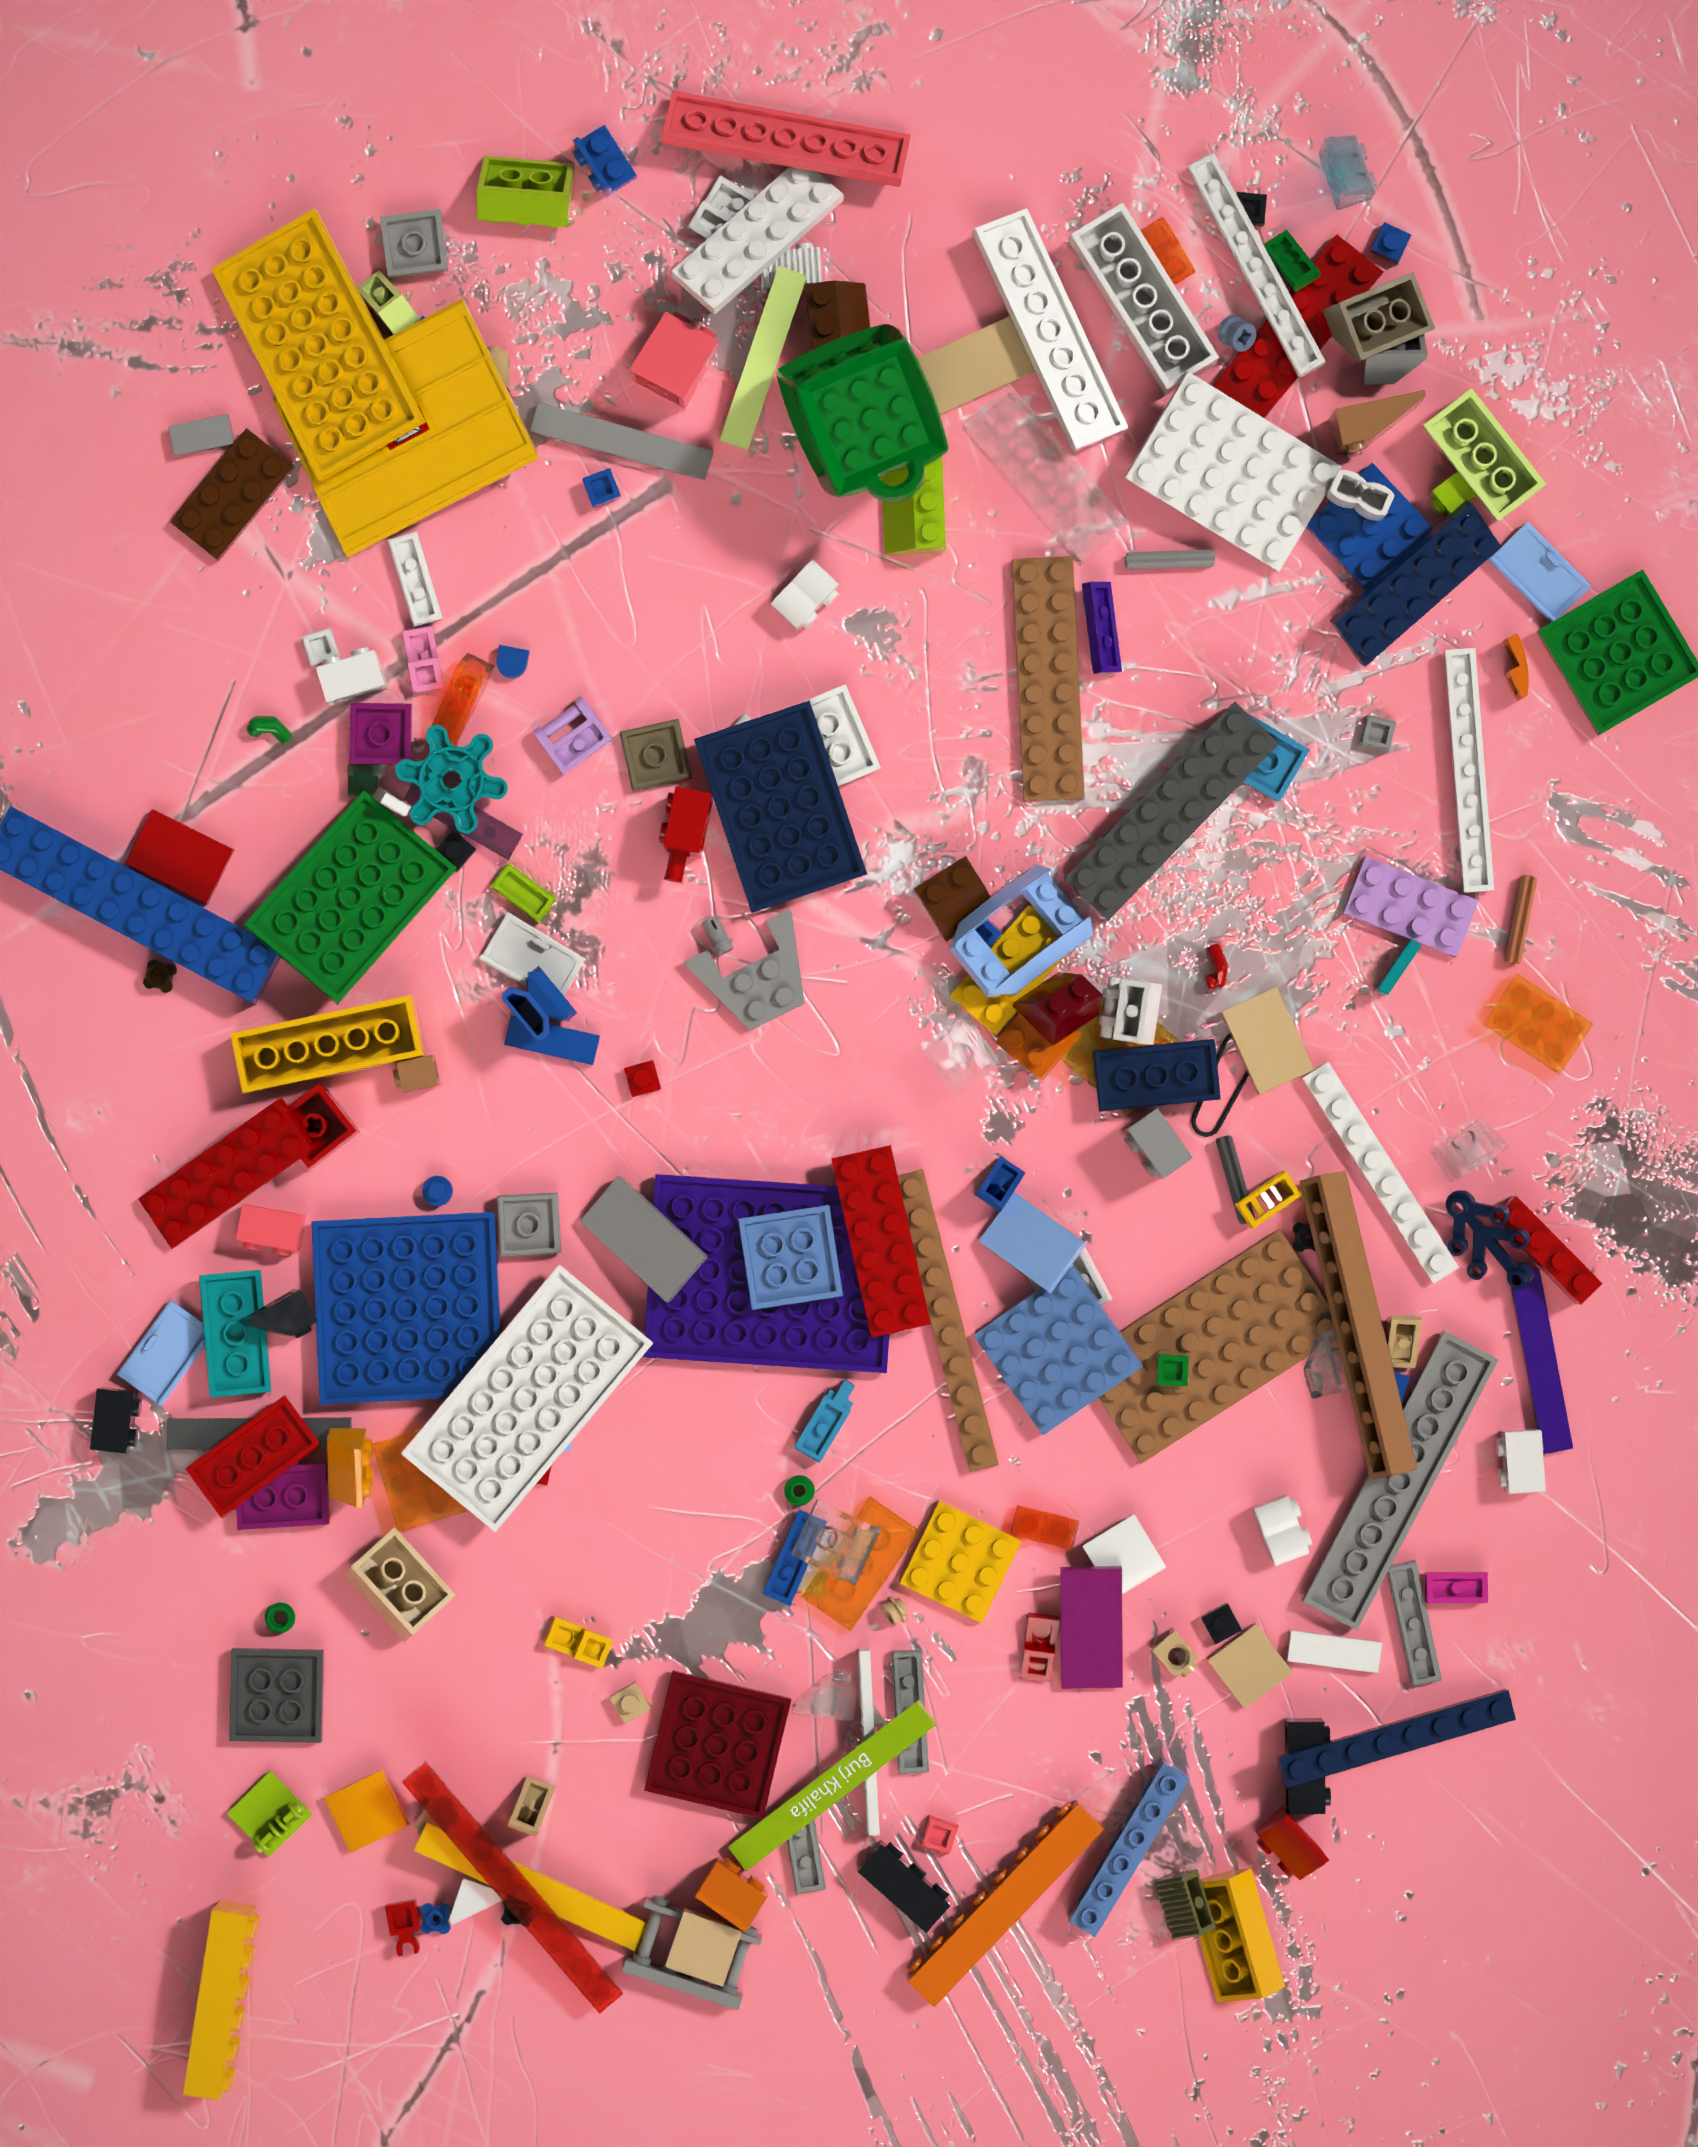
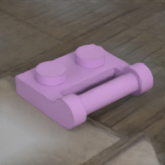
[532,696,613,776]

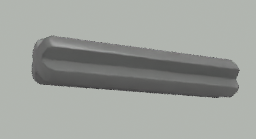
[1216,1135,1255,1224]

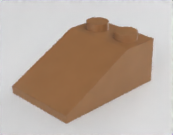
[1329,390,1426,458]

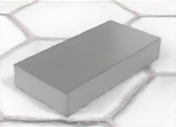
[168,414,235,457]

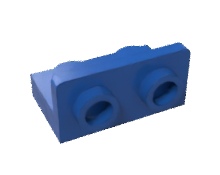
[572,124,637,197]

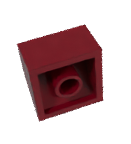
[1013,972,1102,1046]

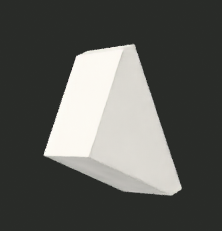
[449,1874,509,1925]

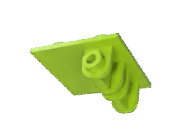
[227,1770,313,1857]

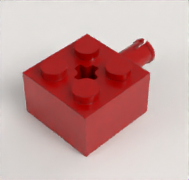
[659,786,713,884]
[289,1083,361,1169]

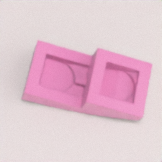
[402,624,444,693]

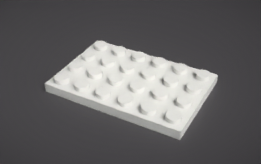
[1124,372,1342,572]

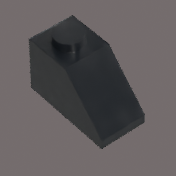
[241,1289,318,1339]

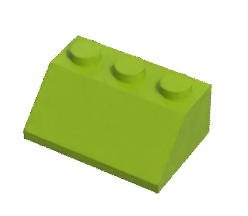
[477,156,575,228]
[881,456,946,555]

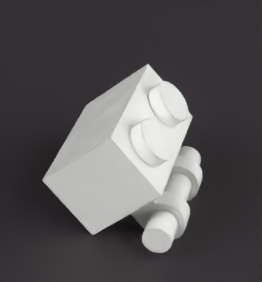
[1098,976,1162,1045]

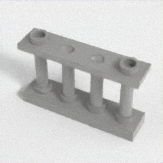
[622,1895,762,2010]

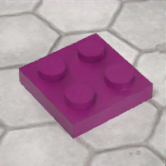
[349,703,413,765]

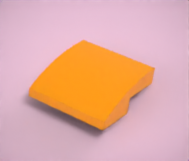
[324,1769,410,1853]

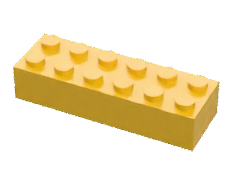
[230,995,426,1094]
[183,1900,260,2101]

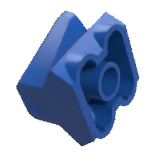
[502,966,577,1041]

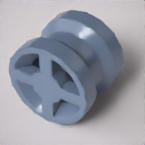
[1218,315,1256,352]

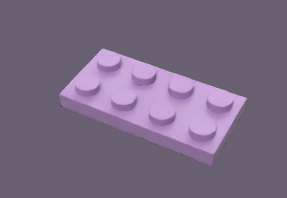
[1342,856,1479,958]

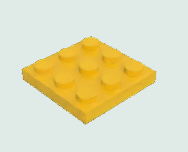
[899,1500,1022,1623]

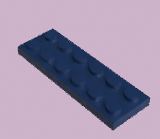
[1329,500,1501,667]

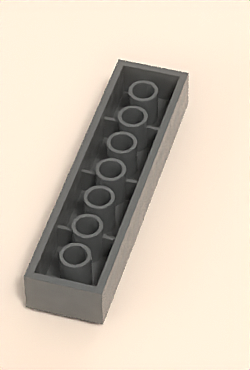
[1064,702,1279,921]

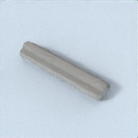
[1125,549,1215,570]

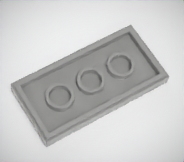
[580,1175,708,1302]

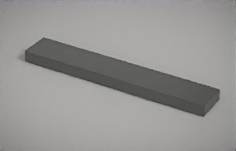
[167,1417,352,1449]

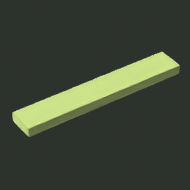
[719,265,807,450]

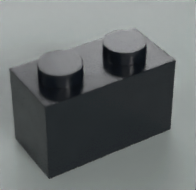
[90,1387,142,1454]

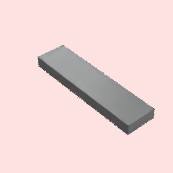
[1387,1560,1442,1687]
[891,1649,929,1774]

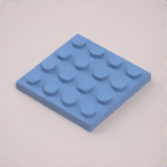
[973,1265,1144,1435]

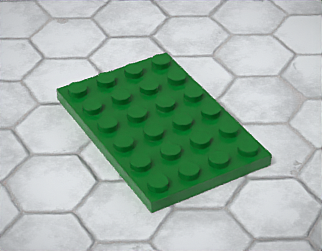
[244,790,457,1005]

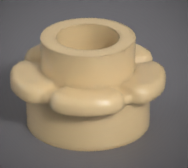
[881,1596,908,1626]

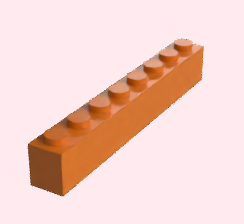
[907,1800,1104,2007]

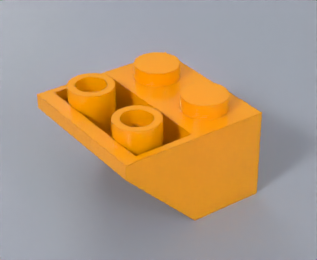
[327,1428,374,1508]

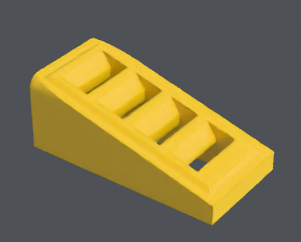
[1235,1170,1302,1230]

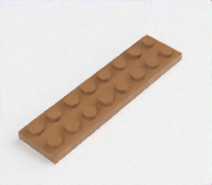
[1012,556,1085,802]

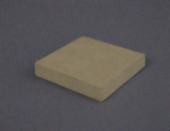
[619,719,692,792]

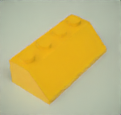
[1198,1868,1285,2003]

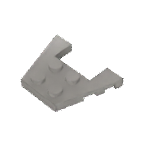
[684,909,805,1031]

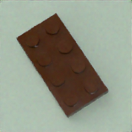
[171,428,295,561]

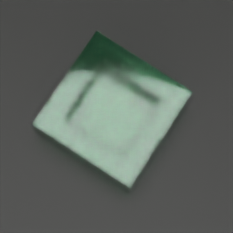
[347,764,380,796]

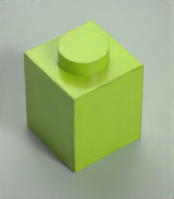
[1429,471,1477,518]

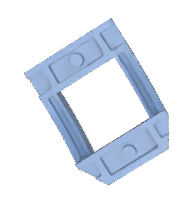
[949,865,1094,997]

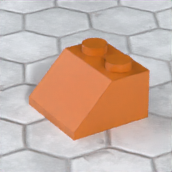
[695,1857,768,1932]

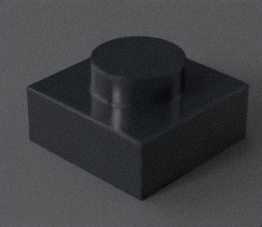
[436,829,477,873]
[1200,1602,1242,1645]

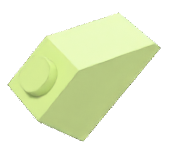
[357,270,420,335]

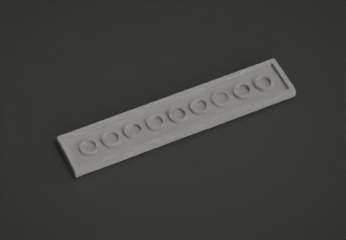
[1302,1331,1499,1630]

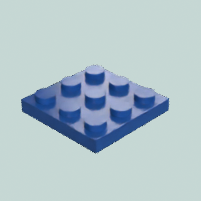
[1306,462,1434,590]

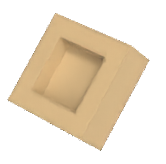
[609,1682,652,1724]

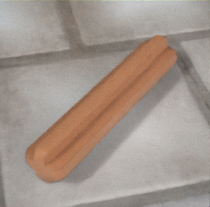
[1504,875,1537,965]

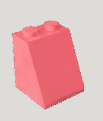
[629,311,720,409]

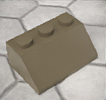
[1322,272,1435,361]

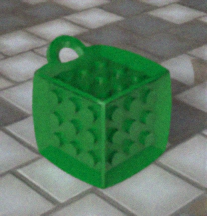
[776,324,949,502]

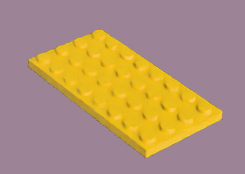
[211,208,426,482]

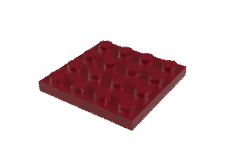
[644,1670,792,1819]

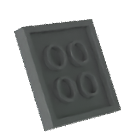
[229,1648,325,1743]

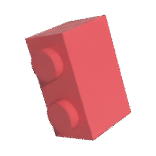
[236,1204,306,1256]

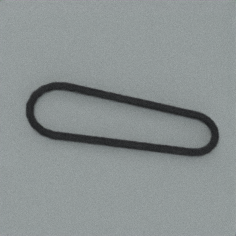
[1191,1034,1249,1137]

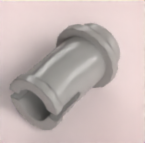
[701,915,734,956]

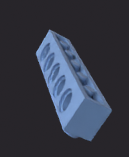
[1067,1758,1190,1938]

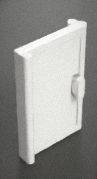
[479,912,586,996]

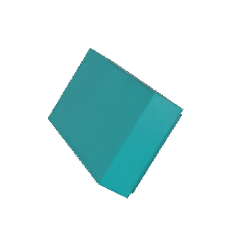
[1374,939,1421,996]

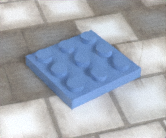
[738,1205,843,1310]

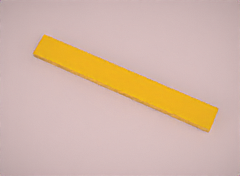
[413,1821,648,1952]

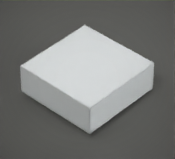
[301,628,341,667]
[373,787,411,816]

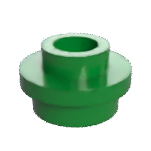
[784,1475,815,1506]
[265,1602,296,1633]

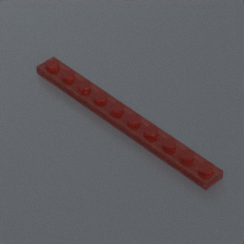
[402,1761,623,2014]

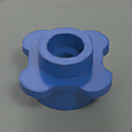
[420,1903,451,1934]

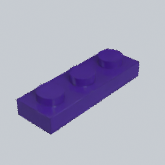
[1082,582,1122,674]

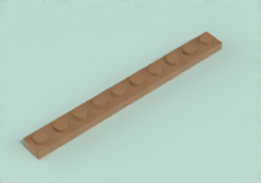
[898,1169,999,1472]

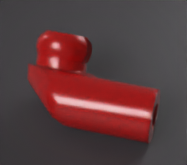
[1205,943,1229,990]

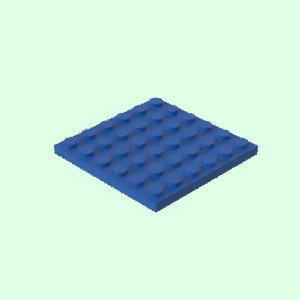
[311,1212,501,1405]

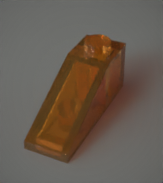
[425,653,495,746]

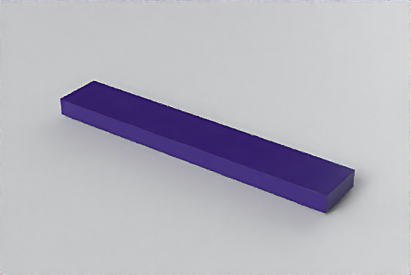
[1510,1268,1574,1454]

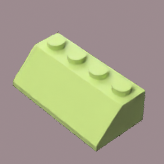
[1423,388,1546,522]

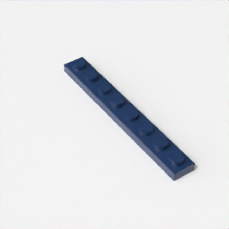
[1276,1689,1516,1788]

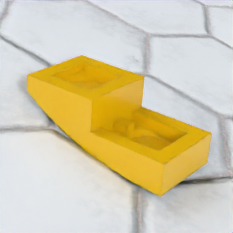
[542,1615,614,1669]

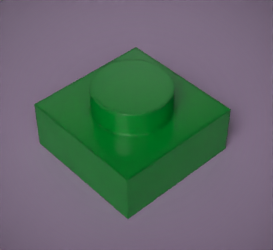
[1156,1354,1189,1386]

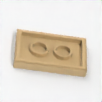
[1220,987,1315,1095]

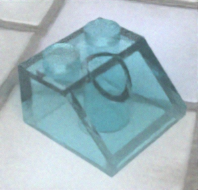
[1318,135,1377,210]

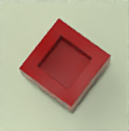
[624,1060,662,1098]

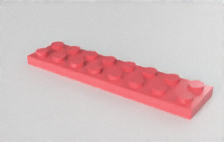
[661,91,911,187]

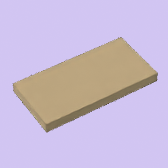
[917,316,1036,416]

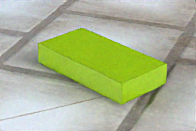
[490,863,557,923]

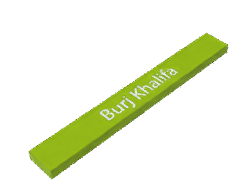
[728,1700,937,1871]

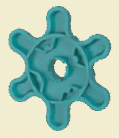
[395,725,508,834]

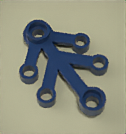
[1445,1190,1534,1289]

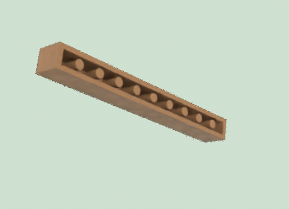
[1299,1170,1417,1480]

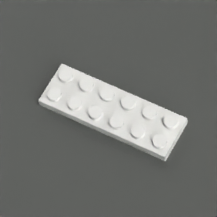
[671,167,843,315]

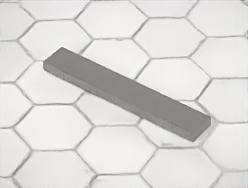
[530,402,714,481]

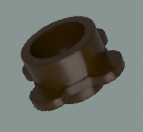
[143,959,177,993]

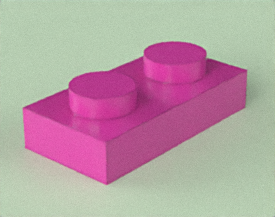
[1425,1572,1488,1604]

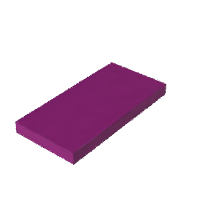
[1060,1566,1123,1689]

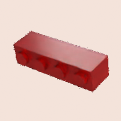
[1496,1196,1603,1305]

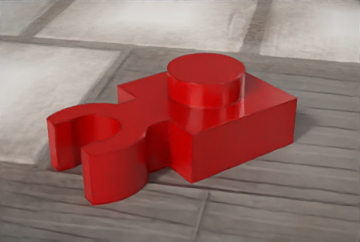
[385,1899,421,1957]

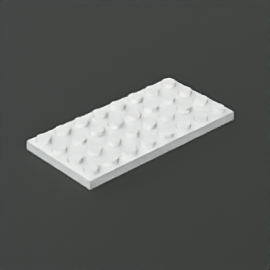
[401,1264,653,1532]

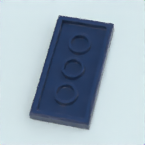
[1093,1039,1221,1112]

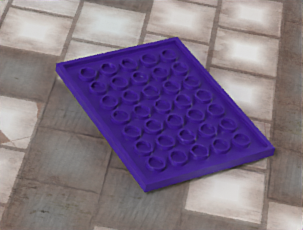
[643,1174,890,1373]

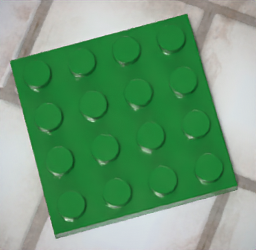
[1537,569,1698,736]

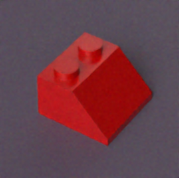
[1255,1806,1330,1880]

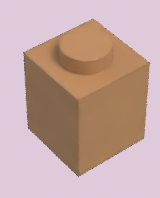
[393,1055,441,1093]

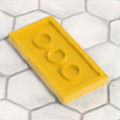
[950,904,1064,1036]

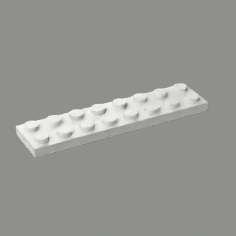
[972,208,1128,452]

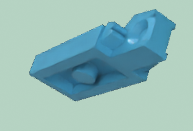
[794,1379,855,1463]

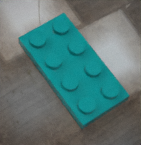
[198,1270,271,1398]

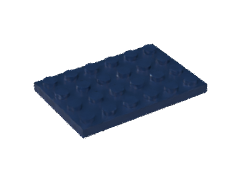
[694,700,868,913]

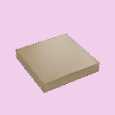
[1207,1623,1293,1709]
[665,1908,742,1987]

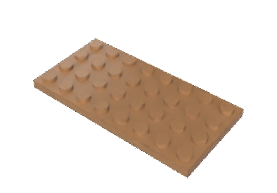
[1099,1229,1336,1464]

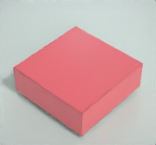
[920,1815,959,1855]

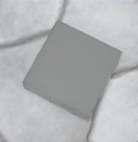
[1359,715,1397,752]

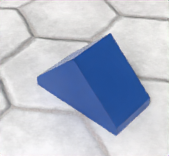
[974,1156,1025,1212]

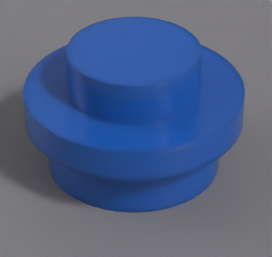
[422,1176,453,1206]

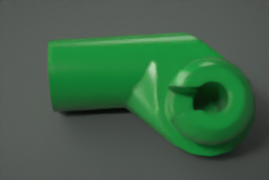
[247,716,294,745]

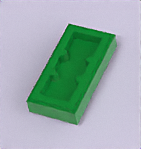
[1263,229,1321,293]

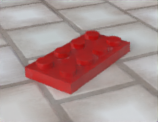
[185,1395,322,1519]

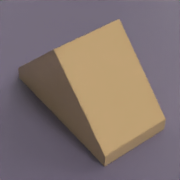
[508,1776,556,1837]

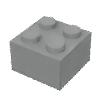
[1123,1108,1193,1180]

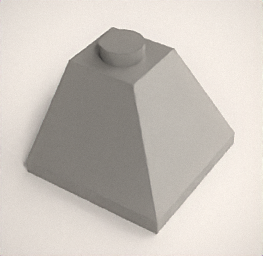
[1361,334,1428,386]

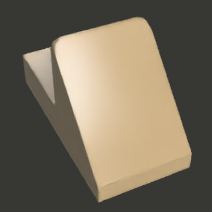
[1386,1315,1422,1368]

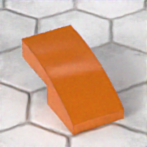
[1502,633,1529,702]

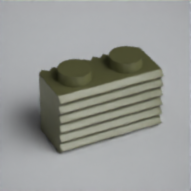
[1154,1869,1216,1940]

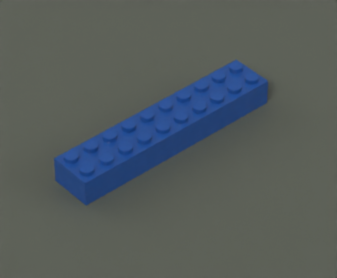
[0,806,281,1004]

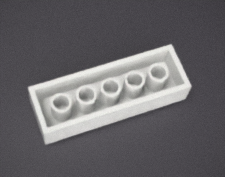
[1069,202,1219,395]

